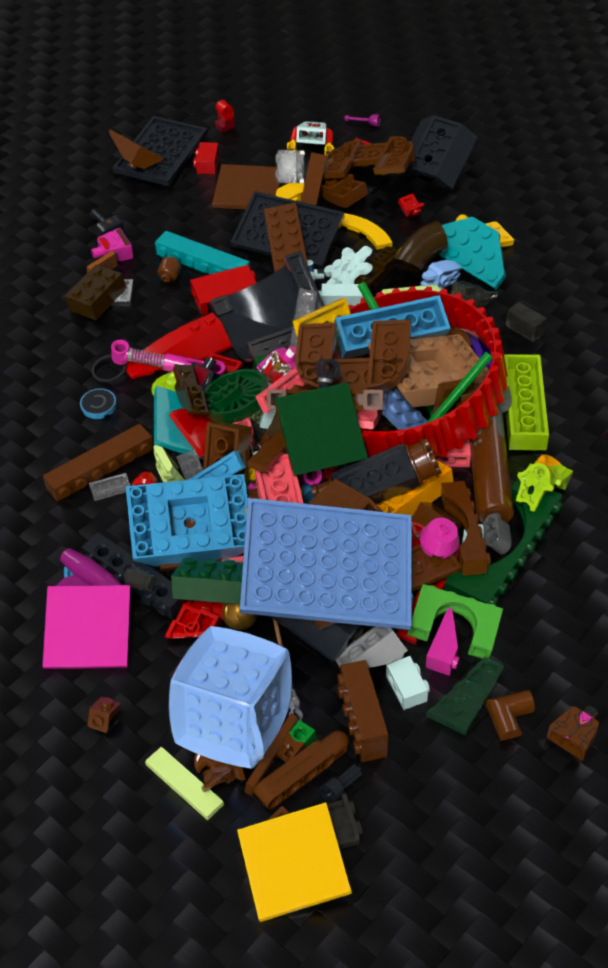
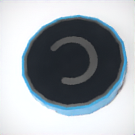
[80,389,117,419]

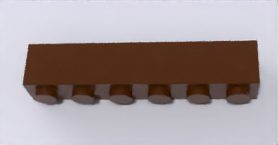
[43,424,154,501]

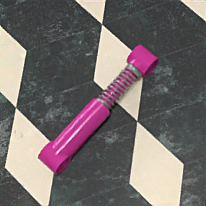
[111,340,225,376]

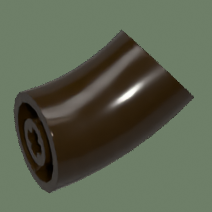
[394,221,448,273]

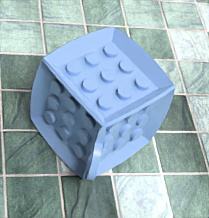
[169,626,292,768]

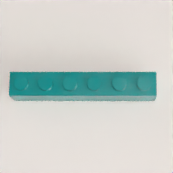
[155,231,250,274]

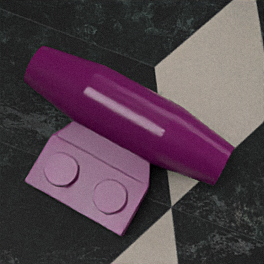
[56,548,122,586]

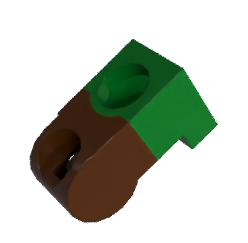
[276,720,317,762]

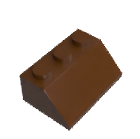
[203,422,252,484]

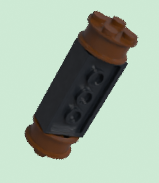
[311,437,442,504]

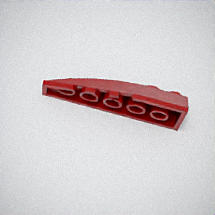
[123,312,232,379]

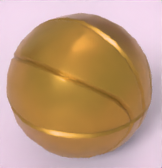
[222,603,258,630]

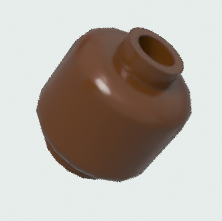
[157,257,181,282]

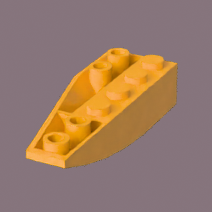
[376,460,453,516]

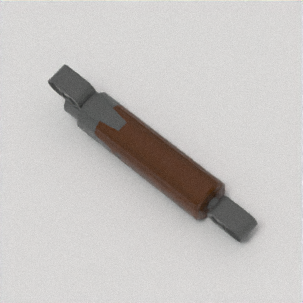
[469,386,514,554]

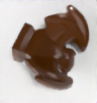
[194,753,245,793]

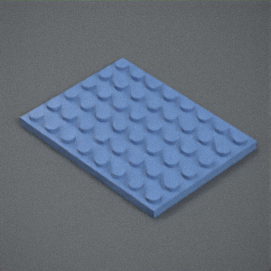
[239,498,411,630]

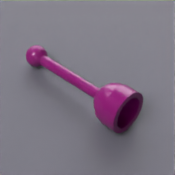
[344,114,380,127]

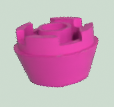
[419,518,459,559]

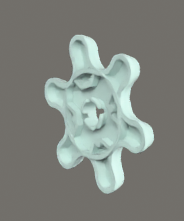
[324,246,373,284]

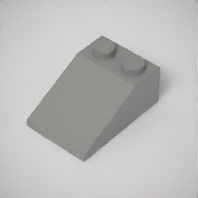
[336,626,408,668]

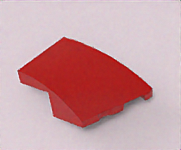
[165,600,224,639]

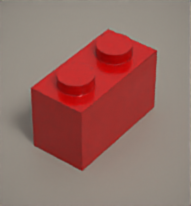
[194,142,219,174]

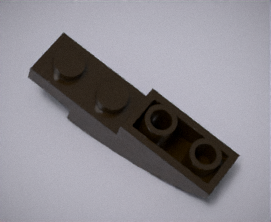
[354,246,399,289]
[173,364,209,415]

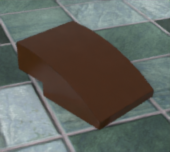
[319,173,368,208]

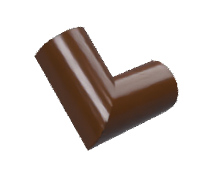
[485,690,535,741]

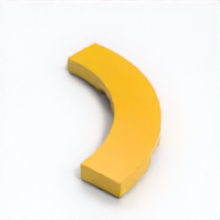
[341,213,392,250]

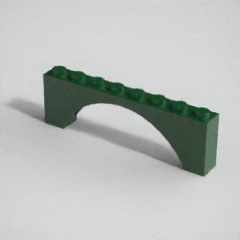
[444,478,563,606]

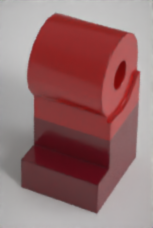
[215,100,235,132]

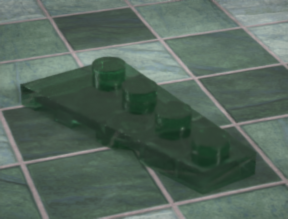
[426,657,504,735]

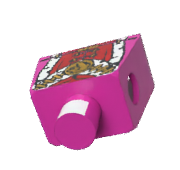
[256,346,296,384]

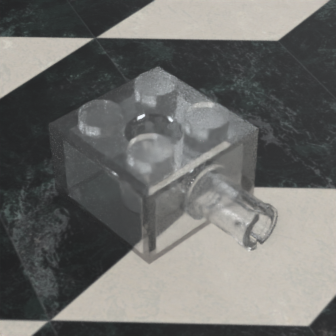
[275,150,304,183]

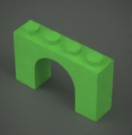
[407,584,503,660]

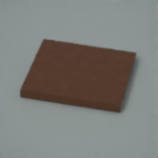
[212,164,283,210]

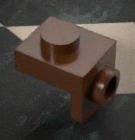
[88,697,121,733]

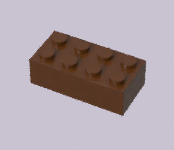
[337,660,388,762]

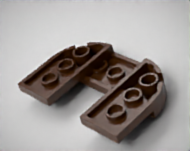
[322,136,416,180]
[295,320,412,391]

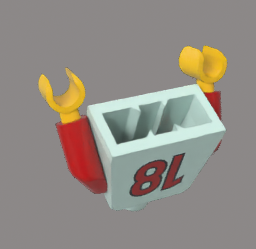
[287,122,334,155]

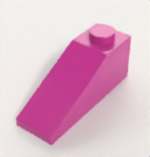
[426,607,460,676]

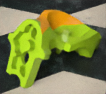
[516,455,573,512]

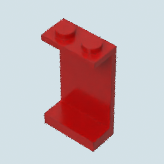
[190,265,258,315]

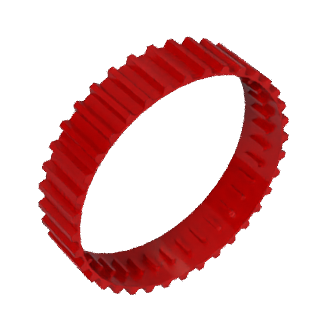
[303,286,508,462]

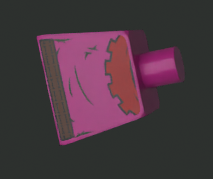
[91,228,133,262]

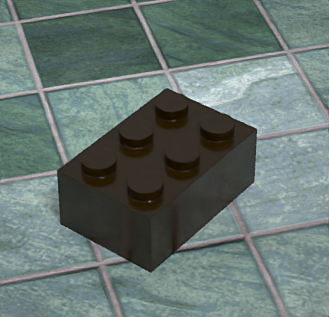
[65,265,127,320]

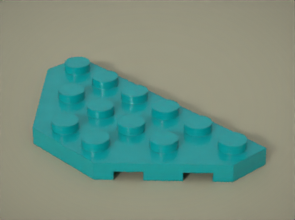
[438,217,506,290]

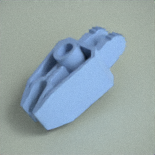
[420,260,462,290]

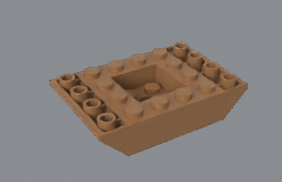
[368,334,489,407]

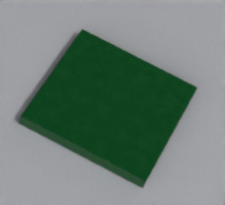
[274,382,368,476]

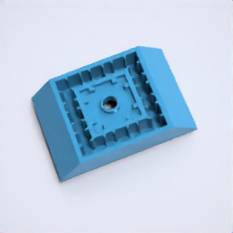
[126,474,248,566]

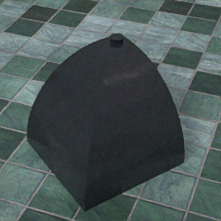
[210,251,325,362]

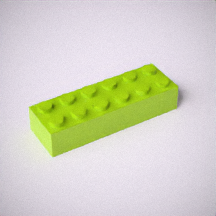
[504,354,549,450]

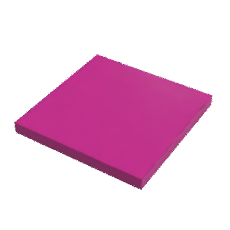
[43,585,131,669]

